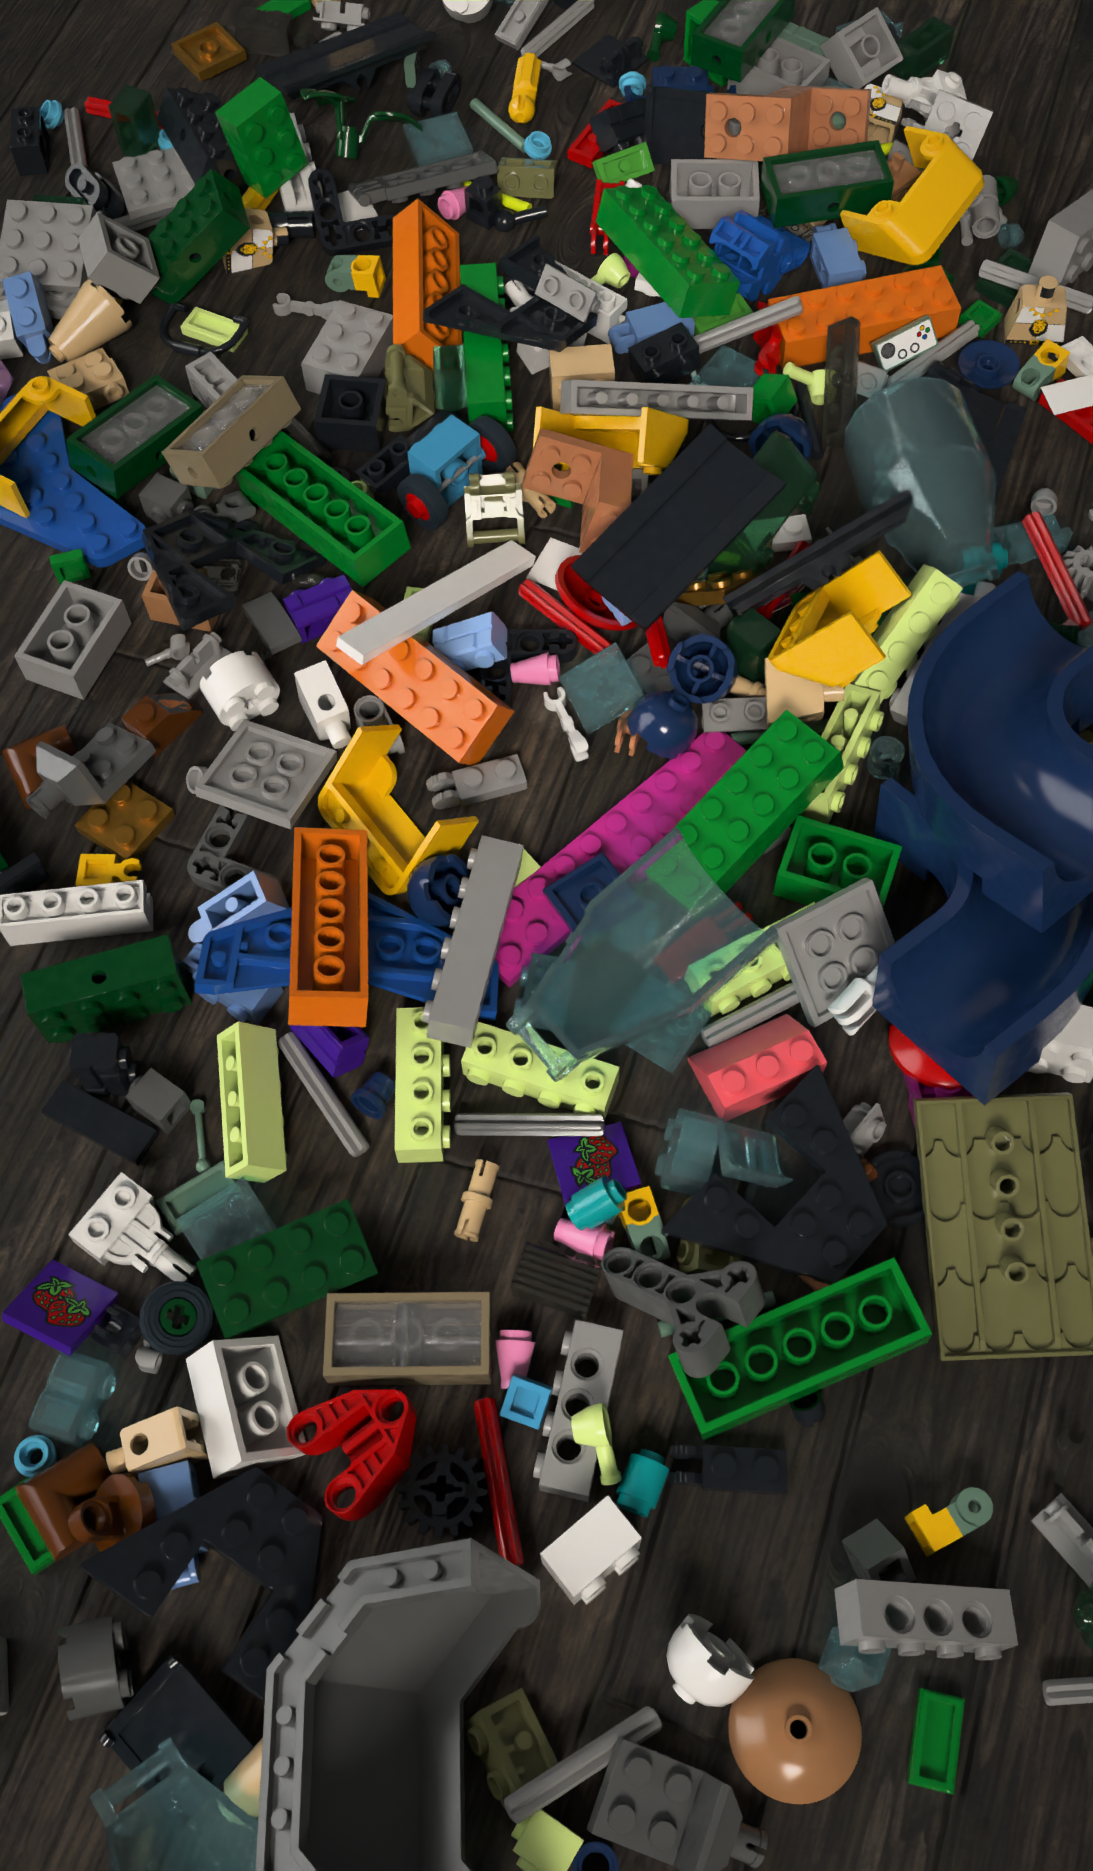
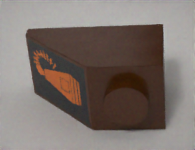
[122,693,202,758]

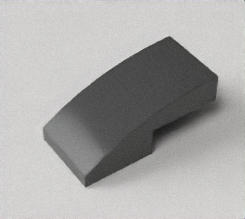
[242,592,302,655]

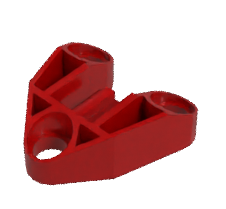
[286,1389,416,1521]

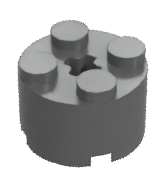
[58,1615,135,1721]

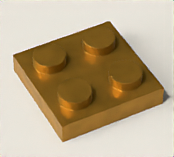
[171,22,247,82]
[675,569,763,606]
[74,781,175,861]

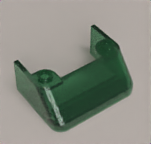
[706,431,822,578]

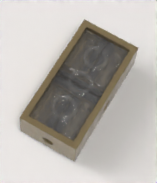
[162,375,301,489]
[323,1292,492,1386]

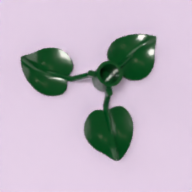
[300,88,422,160]

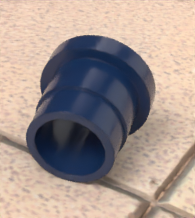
[351,1072,395,1119]
[573,1841,619,1871]

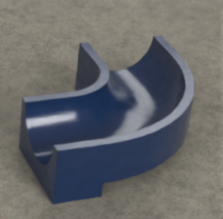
[907,571,1093,933]
[872,778,1093,1106]

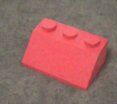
[688,1014,827,1124]

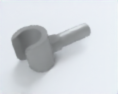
[541,58,572,81]
[144,634,190,667]
[135,1339,163,1374]

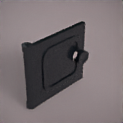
[644,84,716,166]
[99,1652,256,1830]

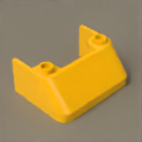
[840,126,985,265]
[0,376,96,519]
[533,407,689,475]
[768,550,912,688]
[318,724,479,895]

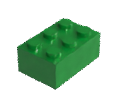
[215,77,309,199]
[773,815,902,908]

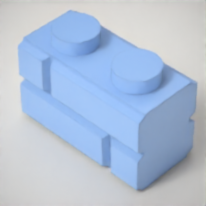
[432,612,507,671]

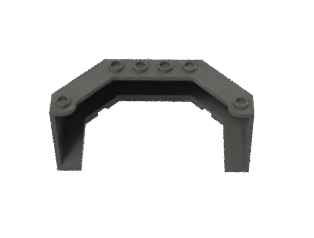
[255,1538,541,1871]

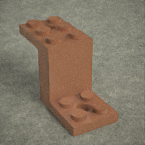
[704,85,872,161]
[522,428,633,554]

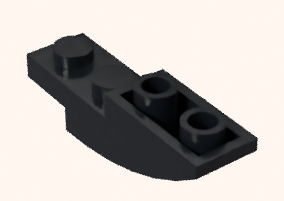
[355,405,469,493]

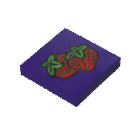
[547,1122,641,1208]
[2,1259,119,1356]

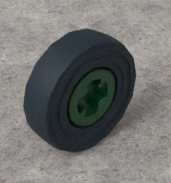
[139,1281,213,1355]

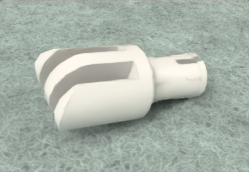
[827,965,878,1036]

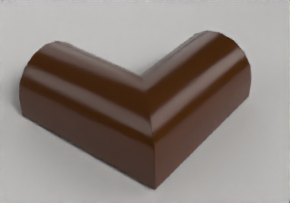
[2,724,77,810]
[15,1441,111,1563]

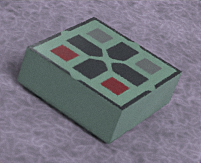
[404,51,421,88]

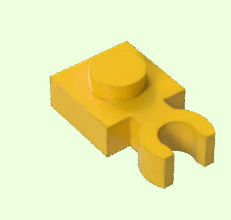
[76,854,142,887]

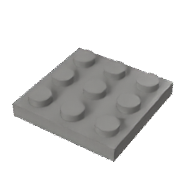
[112,147,195,220]
[0,199,97,293]
[195,719,337,830]
[771,878,895,1027]

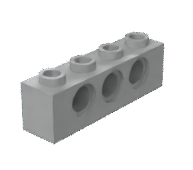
[533,1320,623,1502]
[834,1579,1018,1660]

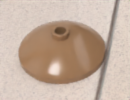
[728,1658,862,1804]

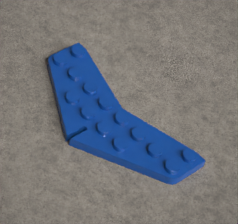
[0,394,146,568]
[195,892,499,1021]

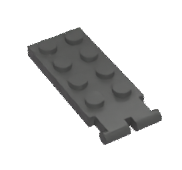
[348,150,498,207]

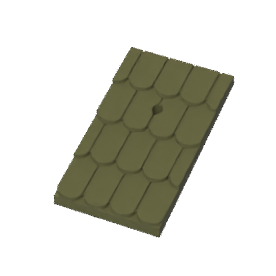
[913,1092,1093,1361]

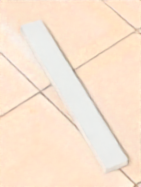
[336,540,536,665]

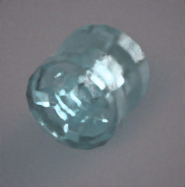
[866,736,905,780]

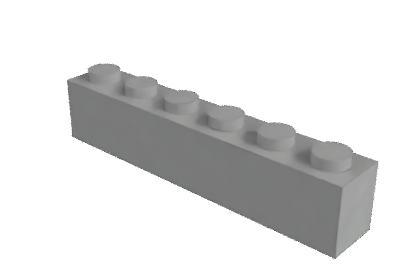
[560,379,754,421]
[422,835,524,1048]

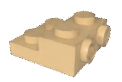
[47,348,129,410]

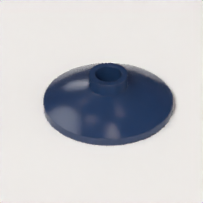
[957,340,1020,389]

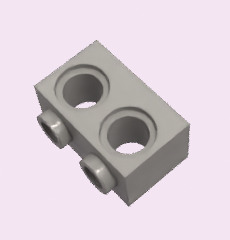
[185,351,237,409]

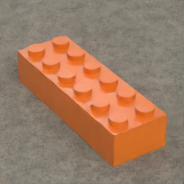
[393,198,463,383]
[767,265,961,370]
[316,590,515,766]
[288,827,368,1027]

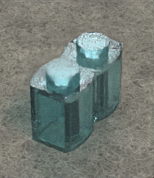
[655,1108,724,1196]
[28,1352,116,1448]

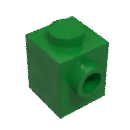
[752,374,797,423]

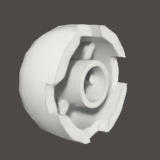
[666,1614,755,1707]

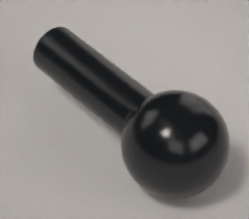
[494,205,548,232]

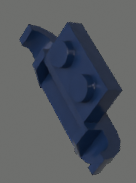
[625,66,736,103]

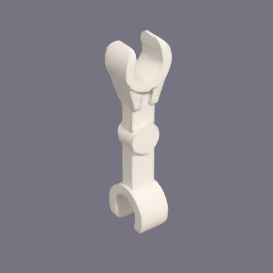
[543,687,589,762]

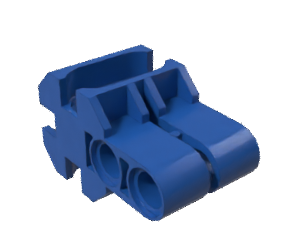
[709,210,810,302]

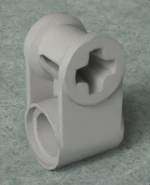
[354,695,405,755]

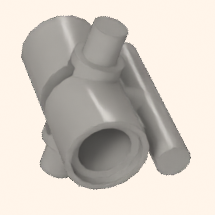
[960,175,1007,246]

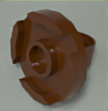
[68,1473,156,1552]

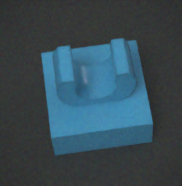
[500,1373,554,1430]

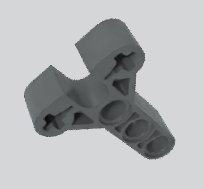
[601,1247,765,1378]

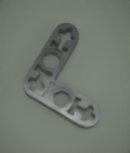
[187,805,285,896]

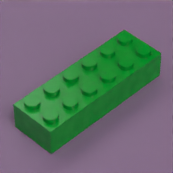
[596,185,740,318]
[460,263,513,432]
[235,430,411,587]
[638,709,844,923]
[668,1257,932,1440]

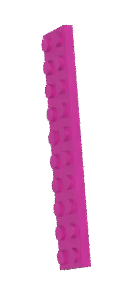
[495,732,746,988]

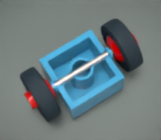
[397,415,517,530]

